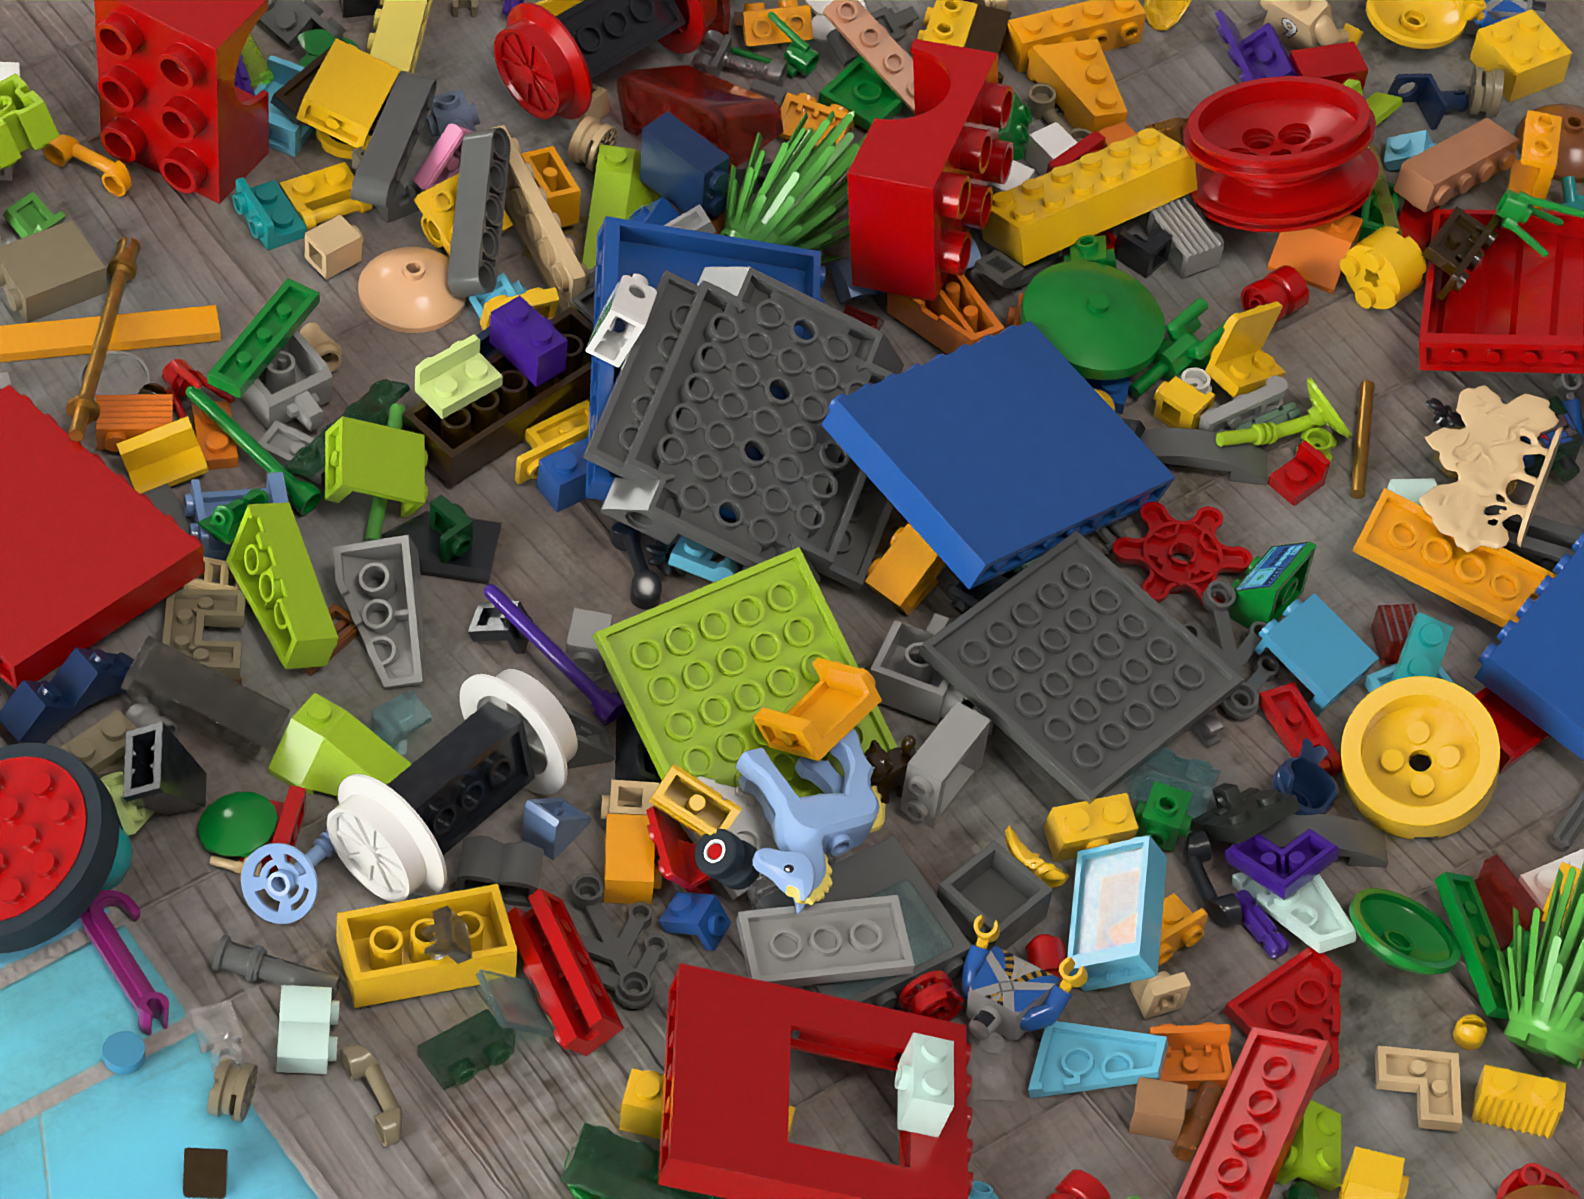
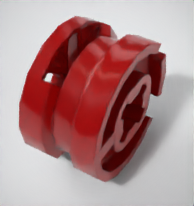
[898,970,964,1021]

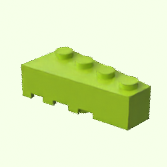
[226,502,338,669]

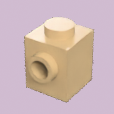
[305,214,363,280]

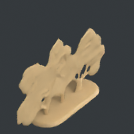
[1419,386,1563,552]

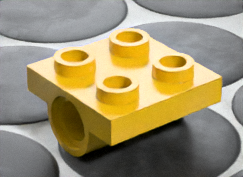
[414,173,514,257]

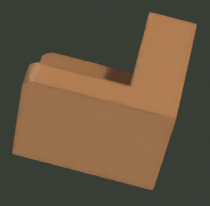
[1129,1077,1188,1142]

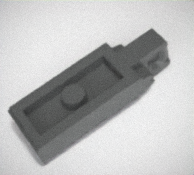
[826,6,919,66]

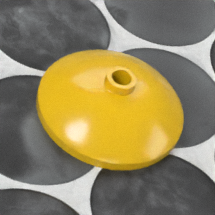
[1366,0,1467,49]

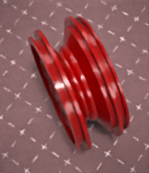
[1183,76,1379,232]

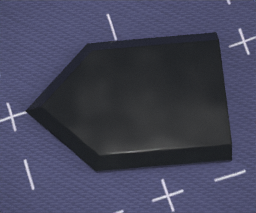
[382,511,502,584]

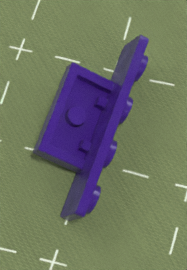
[1215,9,1298,82]

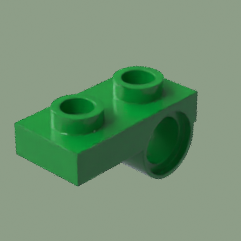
[999,92,1032,161]

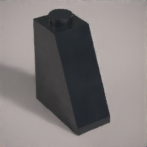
[123,722,207,816]

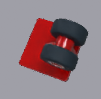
[646,806,760,895]

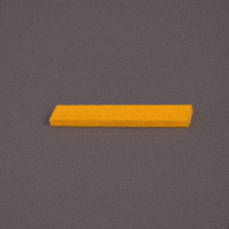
[0,305,221,362]

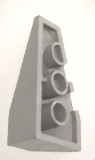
[333,535,424,689]

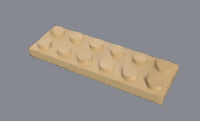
[491,125,590,312]

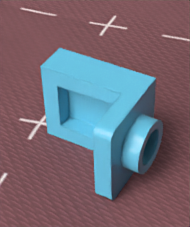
[1384,130,1437,171]

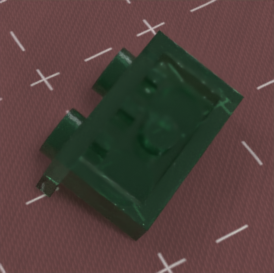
[417,1008,516,1090]

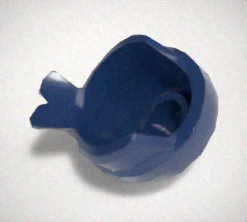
[1272,738,1340,815]

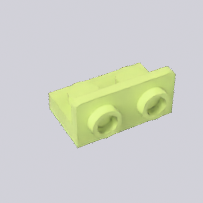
[415,334,503,419]

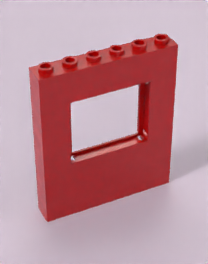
[658,963,973,1199]

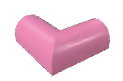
[413,123,474,190]

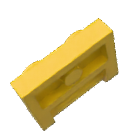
[279,162,372,231]

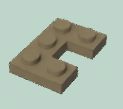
[160,588,246,680]

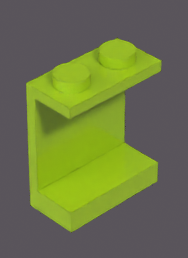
[325,416,428,518]

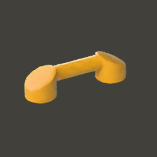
[42,135,132,197]

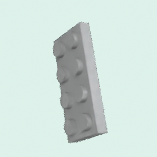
[736,895,915,987]

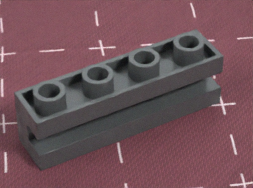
[1484,505,1584,575]

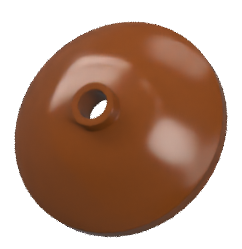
[1516,104,1584,183]

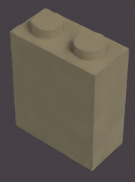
[0,220,107,323]

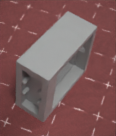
[899,701,991,829]

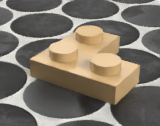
[1375,1046,1462,1132]

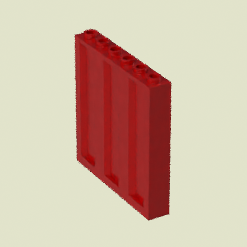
[1419,209,1584,374]

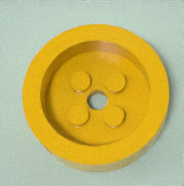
[1341,676,1500,840]

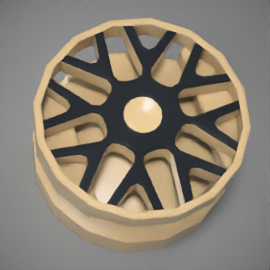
[568,115,618,172]

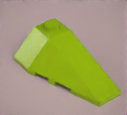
[268,693,411,801]

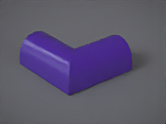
[1225,828,1339,900]

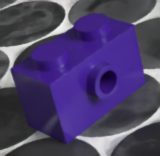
[489,295,568,387]

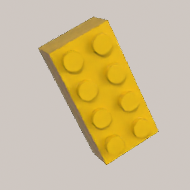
[336,884,517,1008]

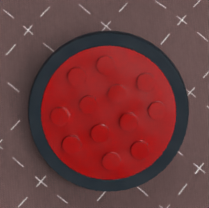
[0,743,119,953]

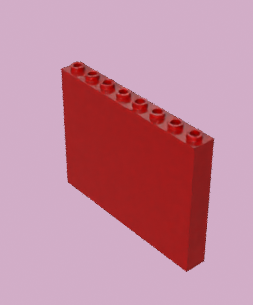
[0,385,205,690]

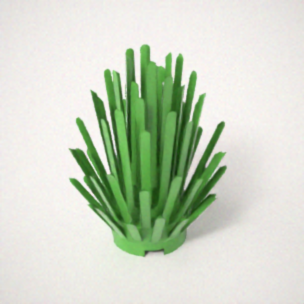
[719,111,868,264]
[1497,862,1584,1069]

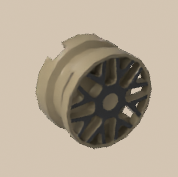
[1467,66,1504,117]
[207,1057,258,1123]

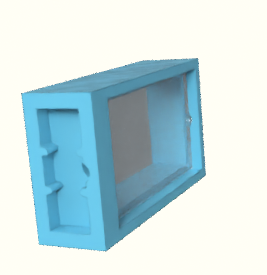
[1067,835,1167,992]

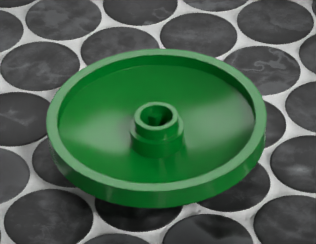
[1020,261,1165,380]

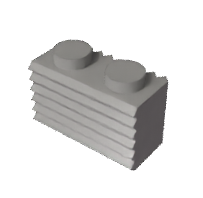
[1146,197,1224,278]

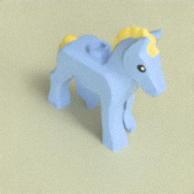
[735,728,886,914]

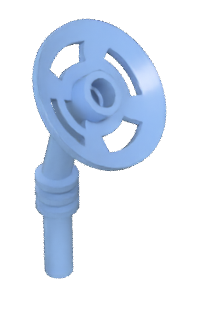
[241,829,336,924]

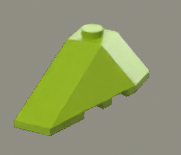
[582,144,663,270]

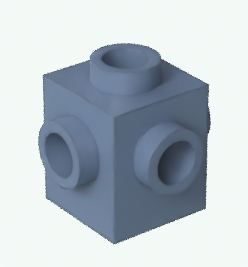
[426,89,480,138]

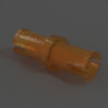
[1172,1081,1224,1163]

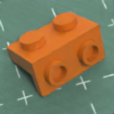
[1148,1022,1233,1090]

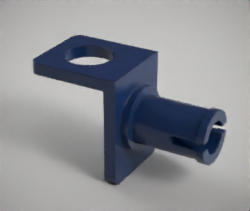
[1387,73,1469,129]

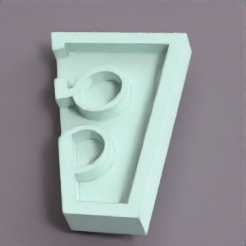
[1232,872,1356,954]

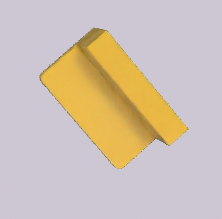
[116,416,209,494]

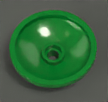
[1349,888,1461,975]

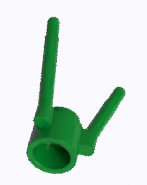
[731,12,821,78]
[1496,189,1584,257]

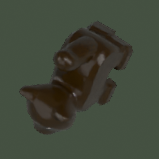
[864,735,916,804]

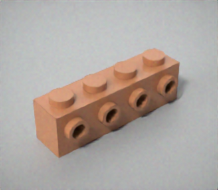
[1393,117,1519,213]

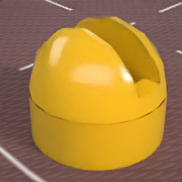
[1453,1014,1487,1050]

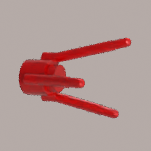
[162,359,235,419]

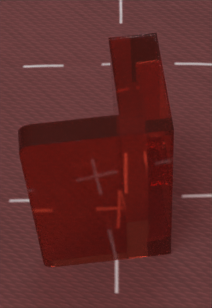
[1474,854,1544,951]

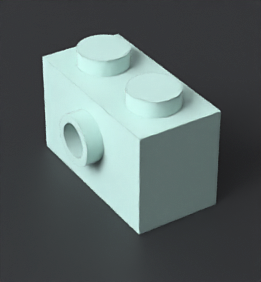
[895,1033,954,1138]

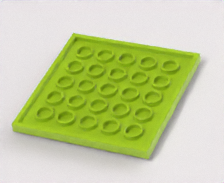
[592,547,898,798]

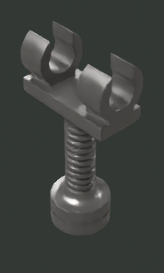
[690,30,788,87]

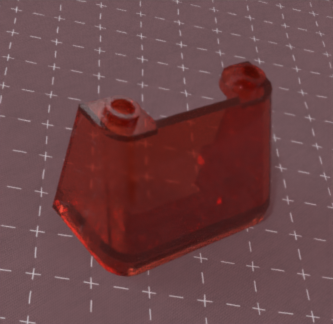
[616,65,784,173]

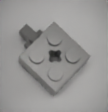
[241,330,333,431]
[870,613,950,724]

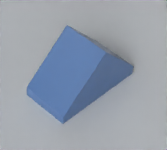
[522,797,592,860]

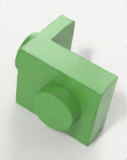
[2,191,67,238]

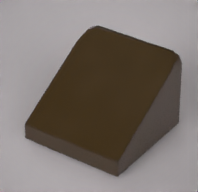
[183,1148,228,1199]

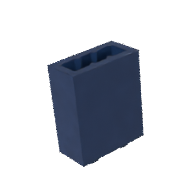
[640,111,730,219]

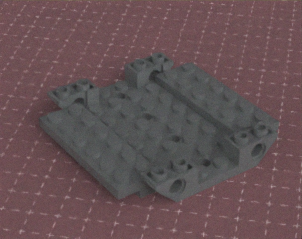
[583,267,904,591]

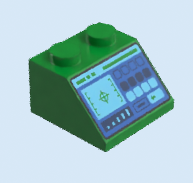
[1228,541,1317,635]

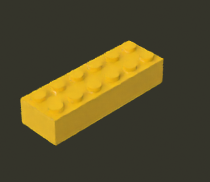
[982,128,1198,266]

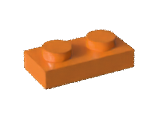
[192,401,238,470]

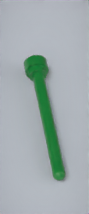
[186,385,323,516]

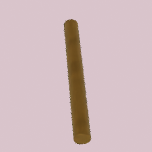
[1350,380,1375,499]

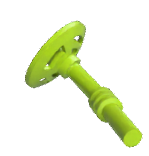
[1216,377,1353,447]

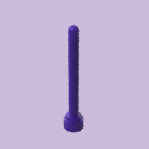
[484,584,626,726]

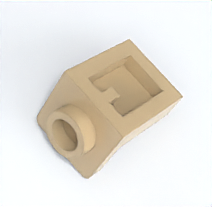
[1130,971,1191,1019]

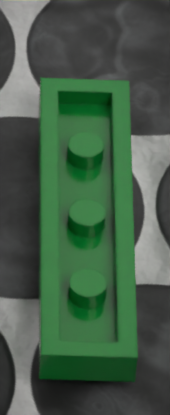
[207,278,320,398]
[1434,872,1509,1019]

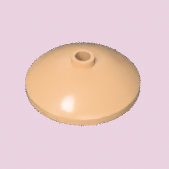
[358,247,467,333]

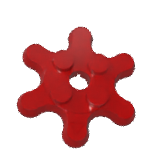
[1112,502,1253,607]

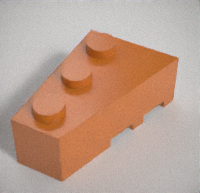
[887,274,1005,354]

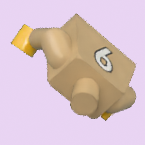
[1260,0,1364,50]

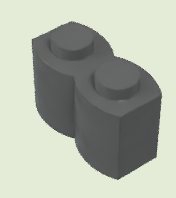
[456,835,544,906]

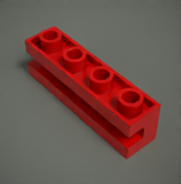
[507,888,624,1056]

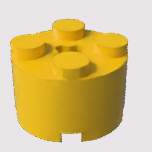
[1340,226,1427,310]

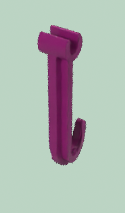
[80,890,169,1035]

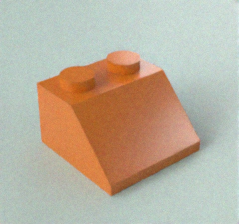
[1266,214,1363,294]

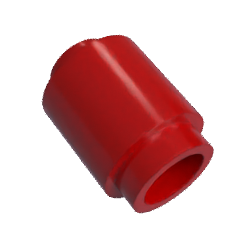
[1024,934,1070,982]

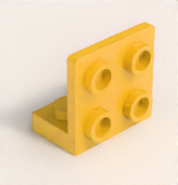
[1205,301,1286,398]

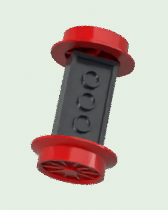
[494,0,717,120]

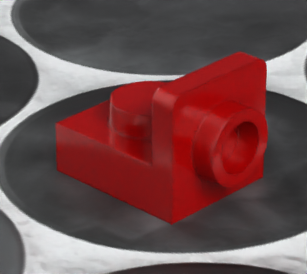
[1268,441,1330,506]

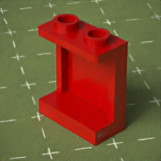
[1474,687,1551,775]

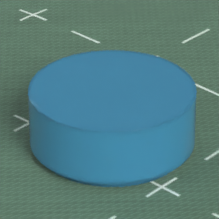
[103,1031,146,1075]

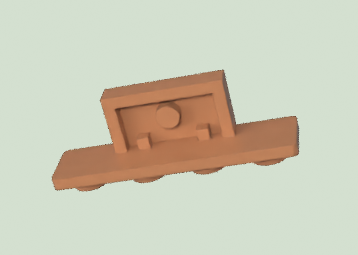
[823,0,914,113]

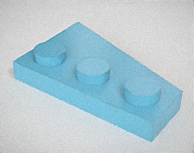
[1028,1021,1169,1099]

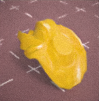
[1144,0,1191,31]
[1005,825,1069,889]

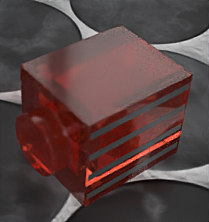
[1371,603,1417,665]

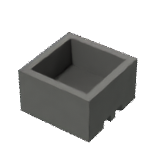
[937,840,1053,950]

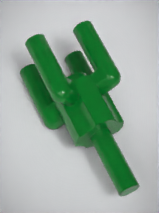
[1129,298,1226,398]

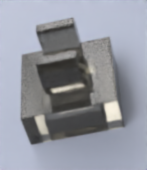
[422,906,472,964]

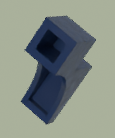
[0,647,147,744]

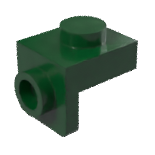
[429,494,474,564]

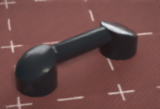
[610,521,662,610]
[1183,830,1242,927]

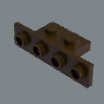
[1422,206,1504,301]

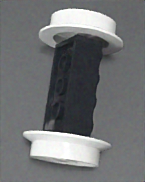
[327,669,578,902]

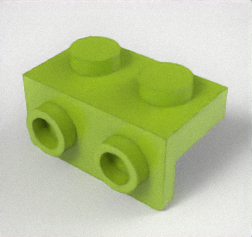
[1276,1100,1341,1192]

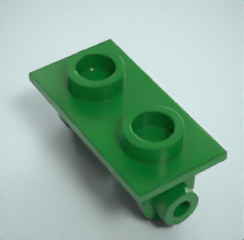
[198,488,269,545]

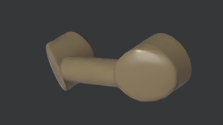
[1028,83,1092,142]
[340,1045,402,1147]

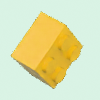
[1470,9,1572,103]

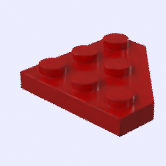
[1224,946,1342,1091]

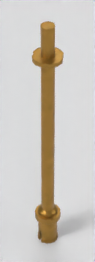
[66,236,141,441]

